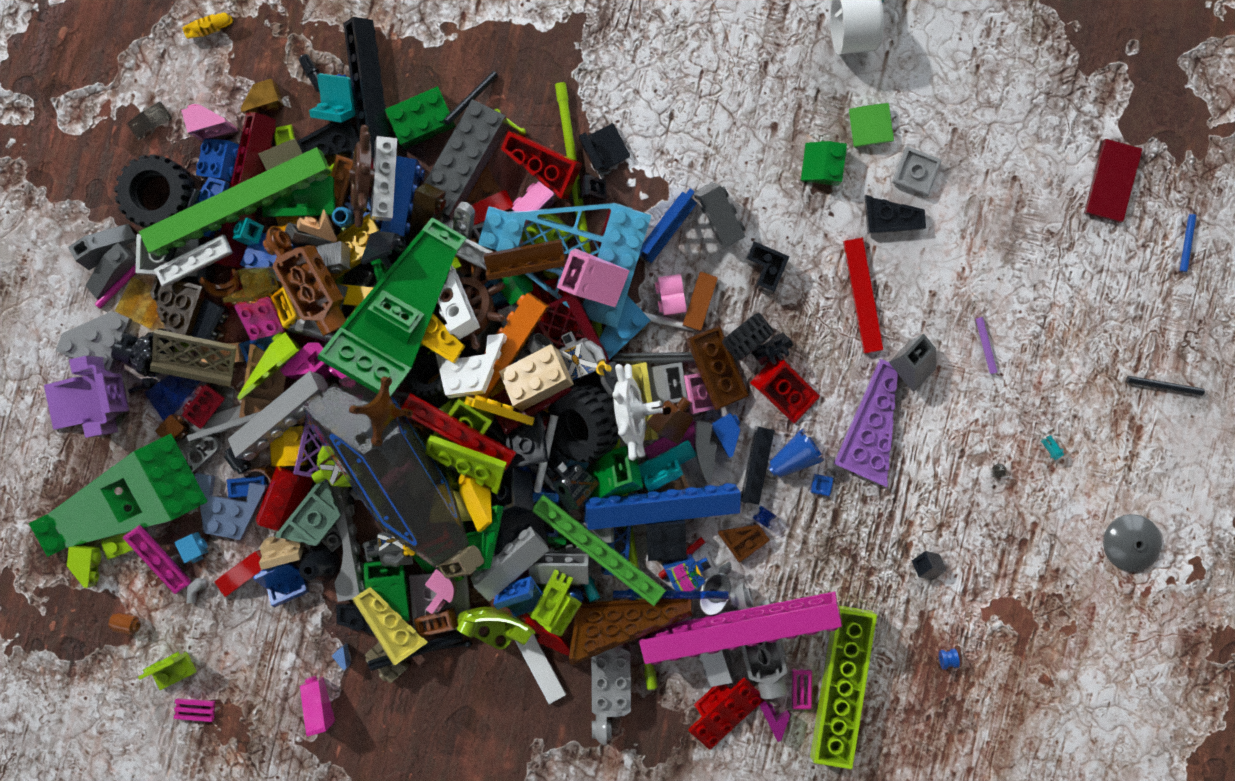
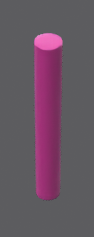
[95,264,136,309]

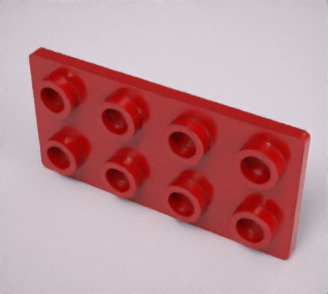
[688,677,765,750]

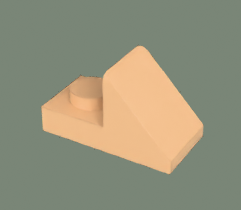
[297,209,337,242]

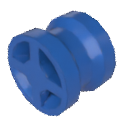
[939,649,960,670]

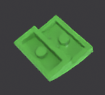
[849,103,894,148]

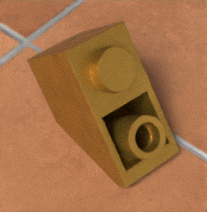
[240,78,283,115]

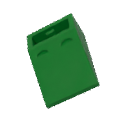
[586,446,643,499]
[364,561,410,621]

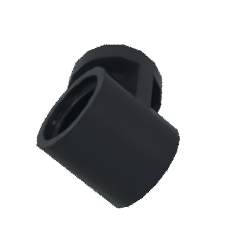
[111,332,140,366]

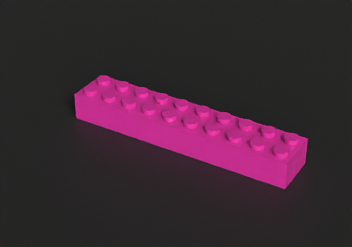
[639,591,842,665]

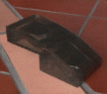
[127,101,172,140]

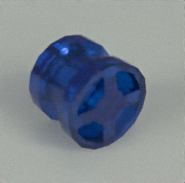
[752,505,776,528]

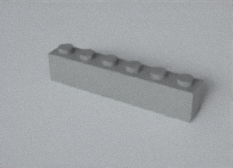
[228,371,331,461]

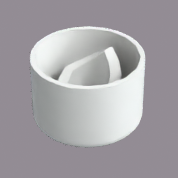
[830,0,884,55]

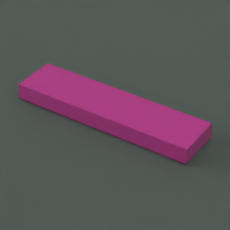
[123,525,191,594]

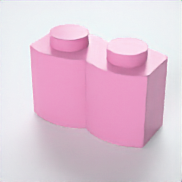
[655,274,687,317]

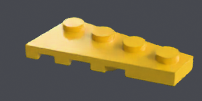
[403,313,465,363]

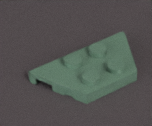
[275,479,342,546]

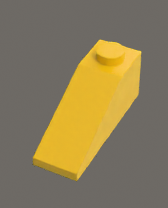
[458,474,492,532]

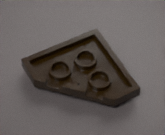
[150,275,206,344]

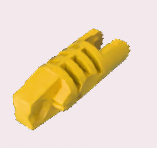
[182,12,234,39]

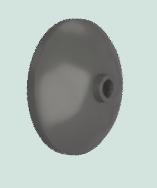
[1103,514,1162,572]

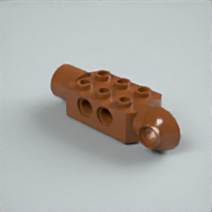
[263,226,346,337]

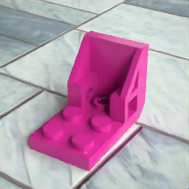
[280,343,370,395]

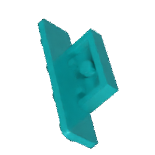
[639,440,697,492]

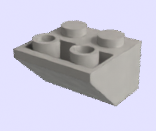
[647,362,687,405]

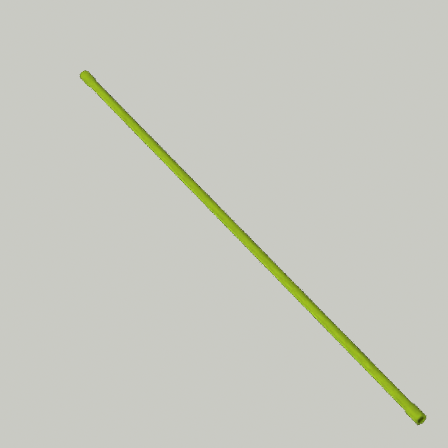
[555,82,658,690]

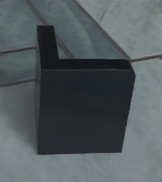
[911,551,947,580]

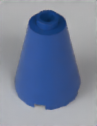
[769,429,824,477]

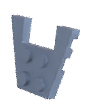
[195,473,269,540]

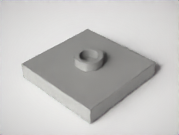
[891,146,942,197]

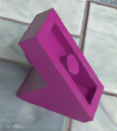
[759,700,790,742]

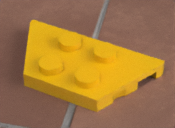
[464,395,534,425]

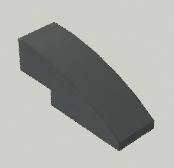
[694,420,717,483]

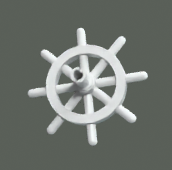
[612,364,663,461]

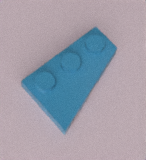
[599,295,651,359]

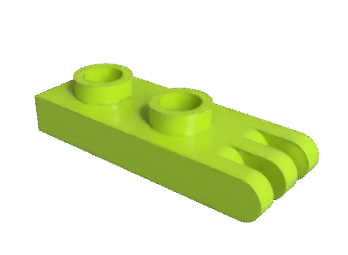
[530,569,573,626]

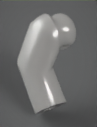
[186,578,207,603]

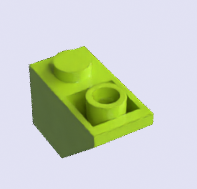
[67,545,102,588]

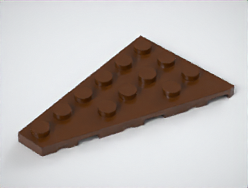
[569,596,693,665]

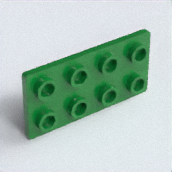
[262,176,335,217]

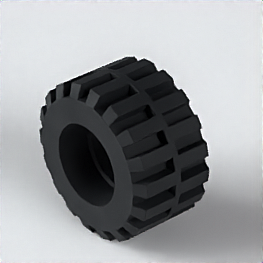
[722,312,774,361]
[406,352,452,406]

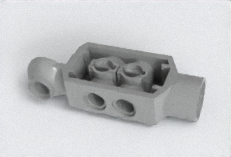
[730,582,788,699]
[591,644,631,746]

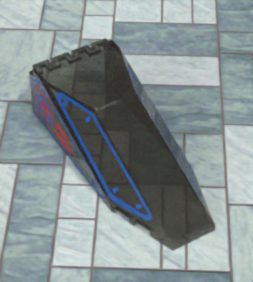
[302,376,469,568]

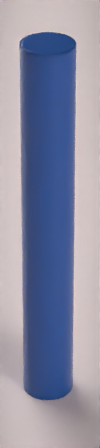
[1179,214,1197,272]

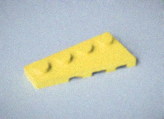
[352,587,428,665]

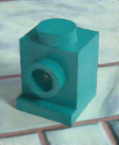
[233,218,264,245]

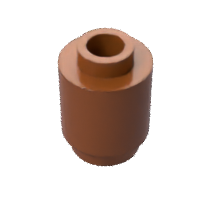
[108,613,141,635]

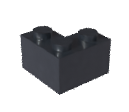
[744,241,790,294]

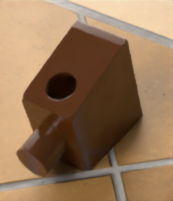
[646,396,693,444]

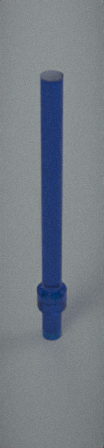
[613,589,729,600]

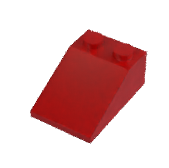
[750,358,820,424]

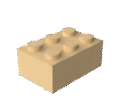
[499,344,574,411]

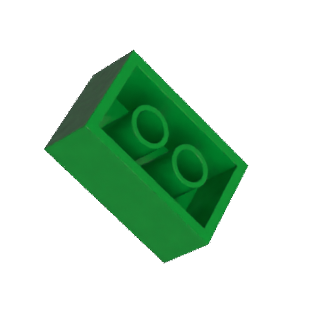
[385,86,456,150]

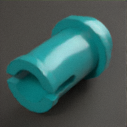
[1040,435,1064,460]
[581,576,601,602]

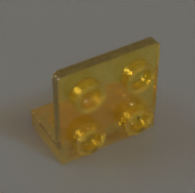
[223,266,279,305]

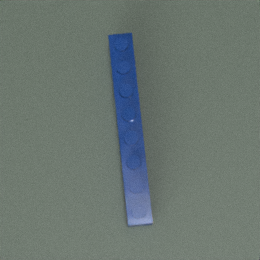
[584,483,741,530]

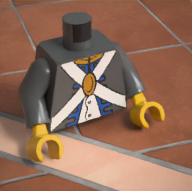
[366,510,417,567]

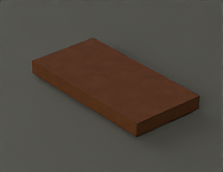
[686,326,749,410]

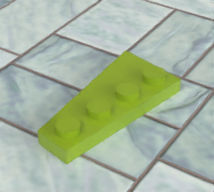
[425,435,507,494]

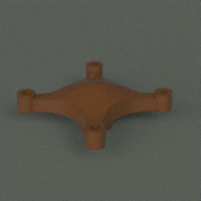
[349,376,413,447]

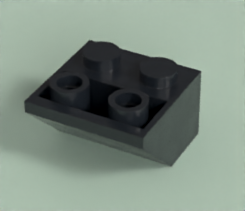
[191,298,230,341]

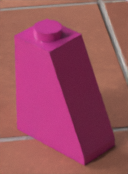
[300,676,335,737]

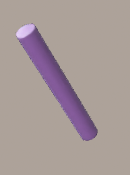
[975,317,997,374]

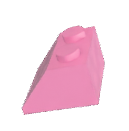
[181,104,238,141]
[512,181,556,225]

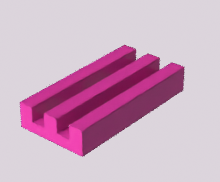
[792,669,812,709]
[173,698,216,722]

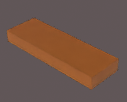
[682,272,718,332]

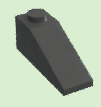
[85,243,136,300]

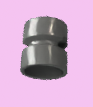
[518,333,554,360]

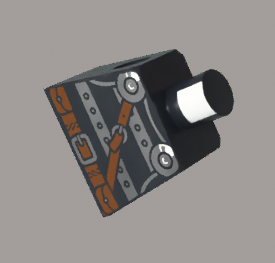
[553,461,600,511]

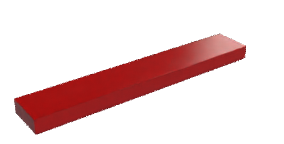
[843,237,884,354]
[401,393,516,471]

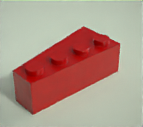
[501,131,582,199]

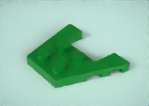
[450,505,503,572]

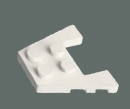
[435,333,507,398]

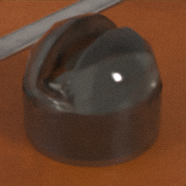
[991,464,1008,478]

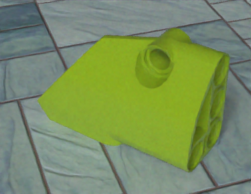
[457,607,535,650]

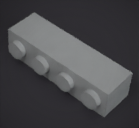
[471,526,549,601]

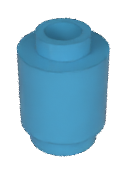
[332,207,355,228]

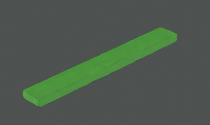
[532,494,666,606]

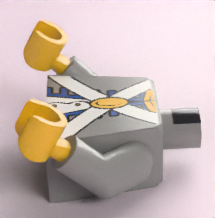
[559,332,611,380]

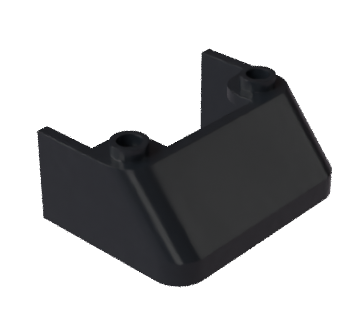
[361,231,407,270]

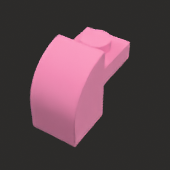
[425,567,456,614]

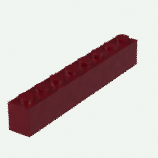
[214,112,276,269]

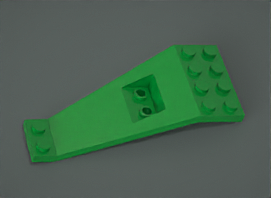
[318,218,466,397]
[28,434,208,557]

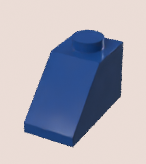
[711,413,741,458]

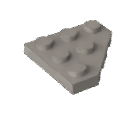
[55,311,132,372]

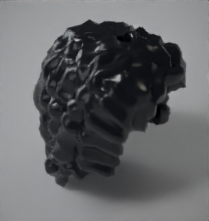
[130,328,175,378]

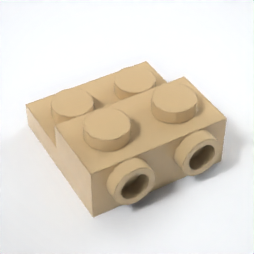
[259,536,305,570]

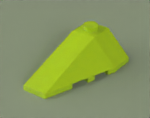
[237,332,302,400]

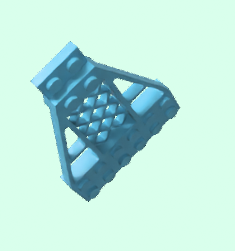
[478,203,651,328]

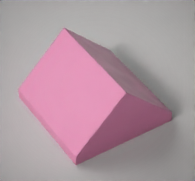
[684,373,715,414]

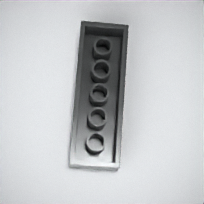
[424,99,509,221]

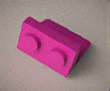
[234,295,285,340]

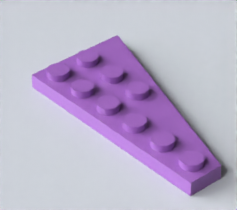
[833,359,898,487]

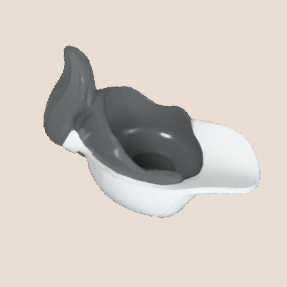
[700,562,732,615]

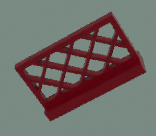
[538,293,610,364]

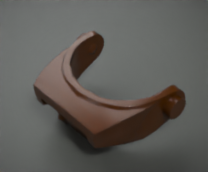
[200,269,239,298]
[244,463,275,501]

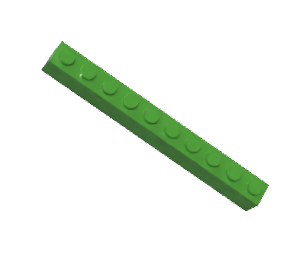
[139,147,332,256]

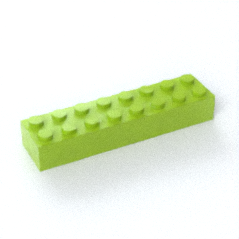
[810,605,877,769]

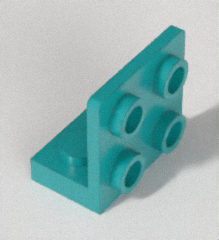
[309,73,356,122]

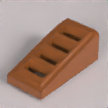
[413,608,458,637]

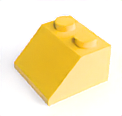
[270,426,308,466]

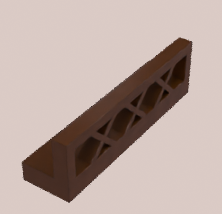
[483,239,565,281]

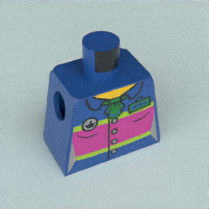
[662,554,711,597]

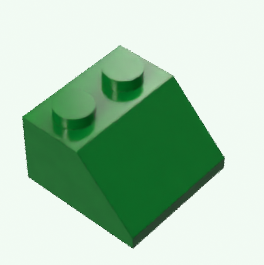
[800,141,847,186]

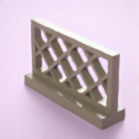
[150,329,236,387]

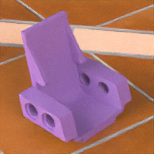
[44,356,129,438]

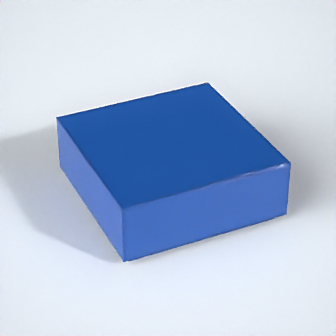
[810,474,834,496]

